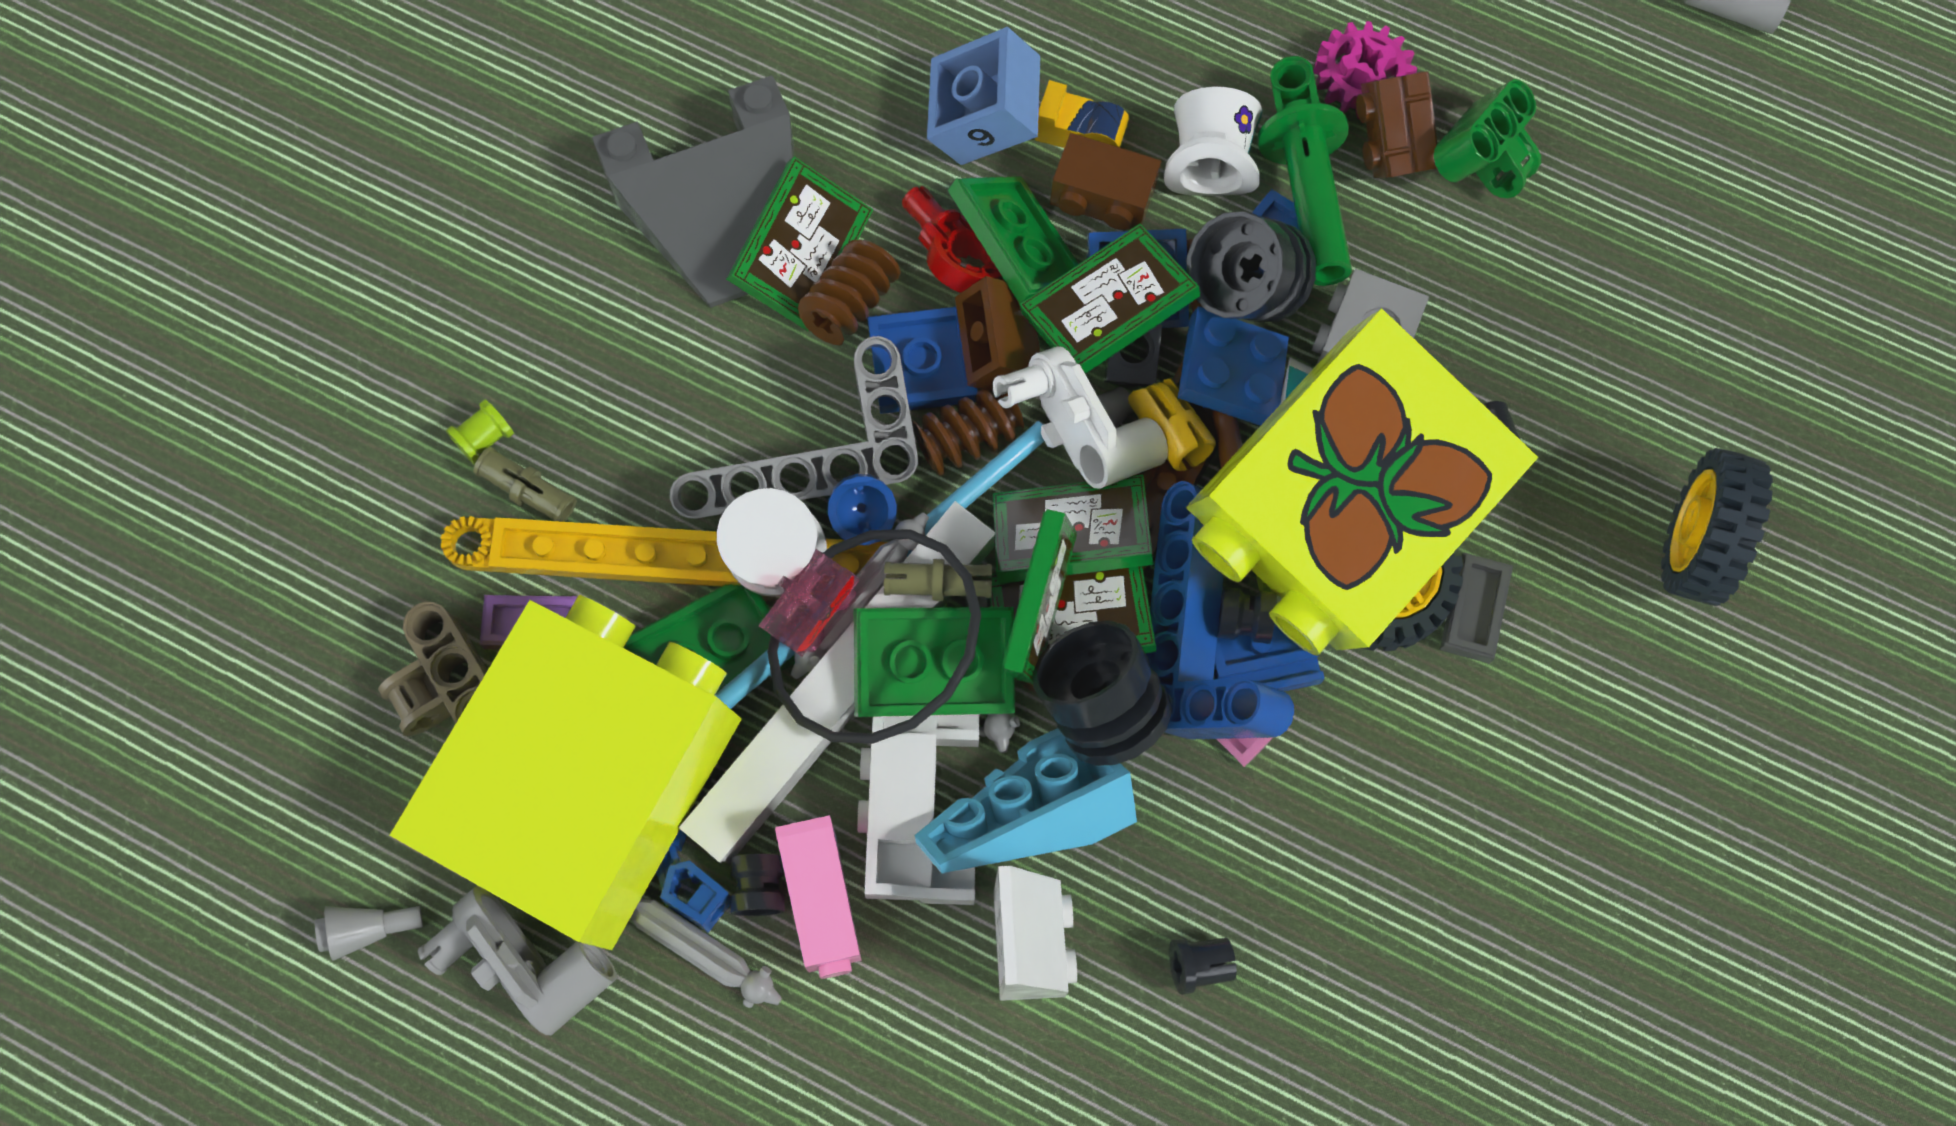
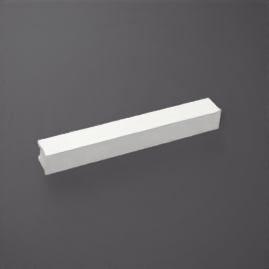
[679,501,996,864]

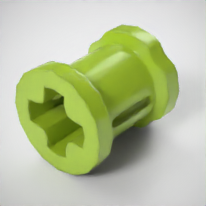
[445,399,514,465]

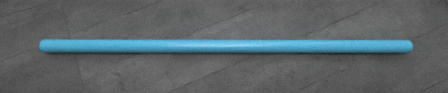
[714,421,1044,709]

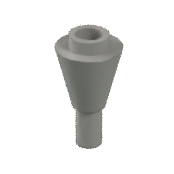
[315,906,423,961]

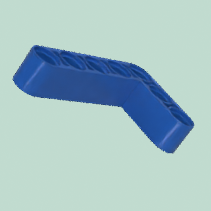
[1146,481,1294,739]

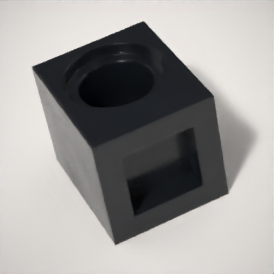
[1104,325,1162,387]

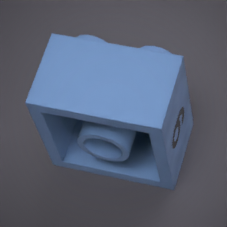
[927,26,1040,165]

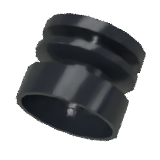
[1186,211,1316,322]
[1032,620,1172,766]

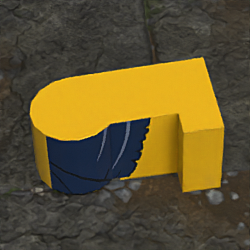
[1035,80,1129,148]

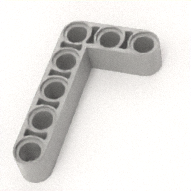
[670,336,918,518]

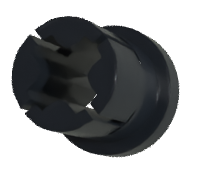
[1169,938,1237,995]

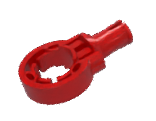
[902,185,1005,293]

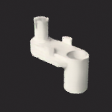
[993,346,1168,489]

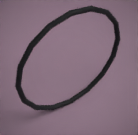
[767,529,981,744]

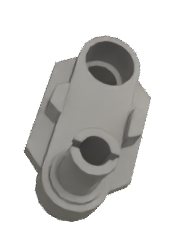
[418,886,617,1036]

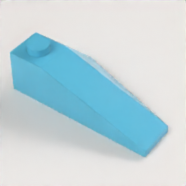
[914,728,1137,873]

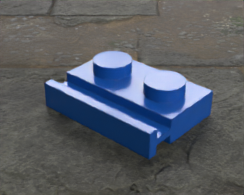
[1214,624,1325,691]

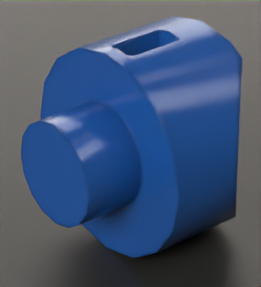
[828,474,897,545]

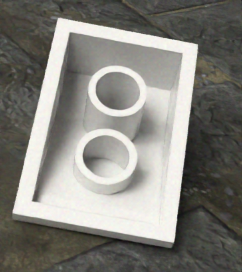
[994,866,1077,1001]

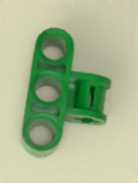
[1434,79,1541,199]

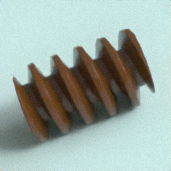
[798,239,901,346]
[912,389,1024,476]

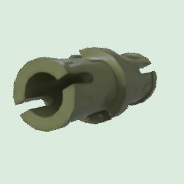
[473,447,577,522]
[884,559,992,601]

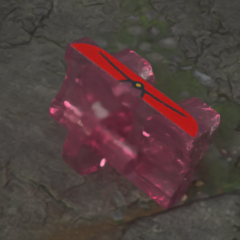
[759,549,860,657]

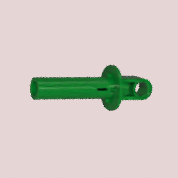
[1257,56,1352,286]

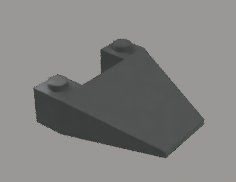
[592,75,794,308]

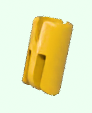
[1128,378,1216,471]

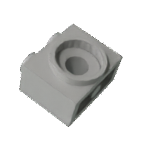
[1311,268,1429,366]

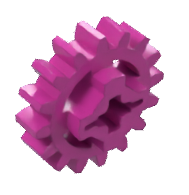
[1313,21,1417,119]

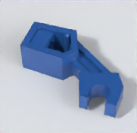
[656,816,731,934]

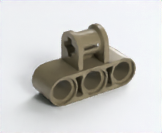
[378,602,488,736]

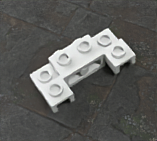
[858,714,979,905]

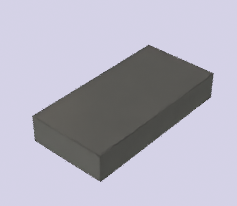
[1440,552,1513,664]

